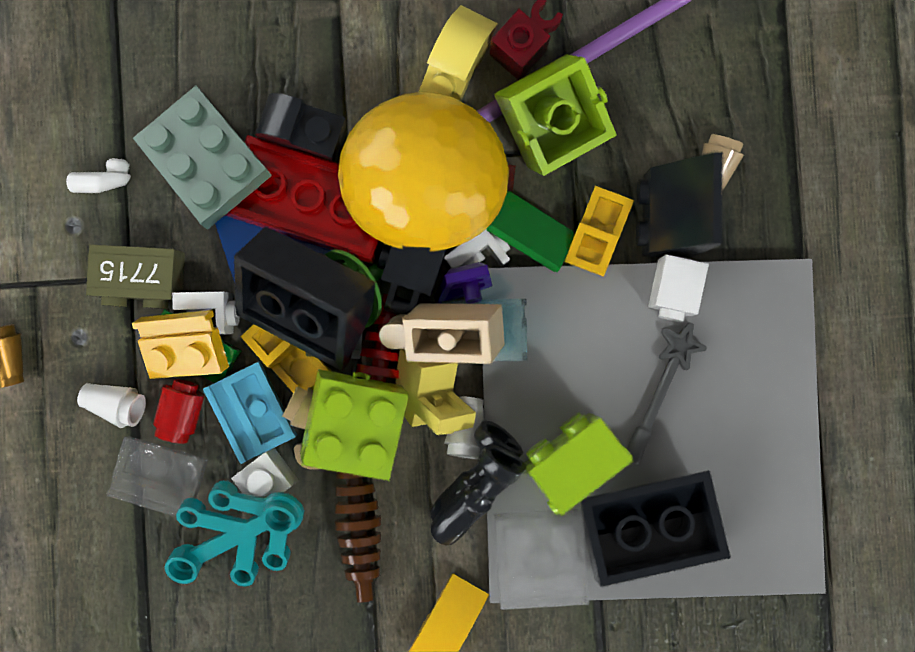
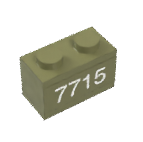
[86,245,185,309]

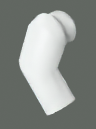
[66,158,131,193]

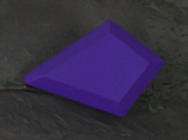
[434,262,493,304]

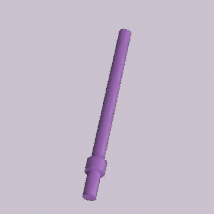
[477,0,692,122]

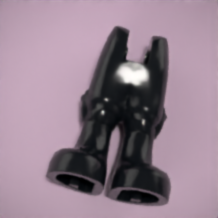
[430,420,526,546]

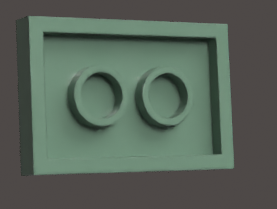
[133,85,272,230]

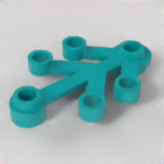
[164,481,304,587]

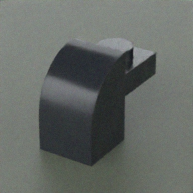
[255,93,347,161]

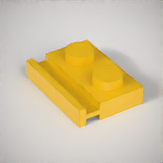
[132,310,229,379]

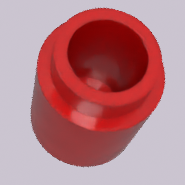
[153,379,205,444]

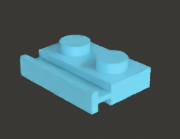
[203,361,297,464]

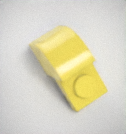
[419,5,498,101]
[396,349,476,435]

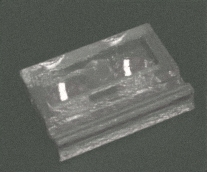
[106,436,208,517]

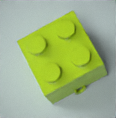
[494,54,617,176]
[300,369,409,481]
[524,412,633,516]

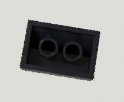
[234,226,376,371]
[580,470,731,587]

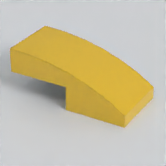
[564,186,634,277]
[240,324,332,393]
[408,574,489,652]

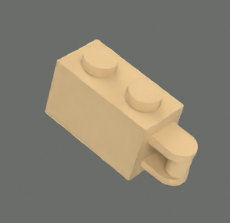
[379,303,505,364]

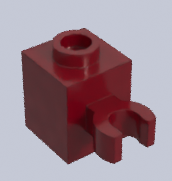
[489,0,563,80]

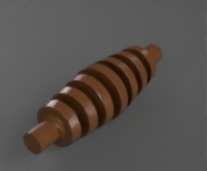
[335,471,381,603]

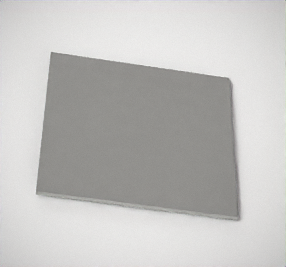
[480,259,826,603]

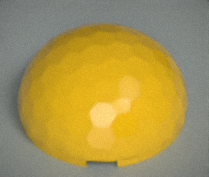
[338,92,509,251]

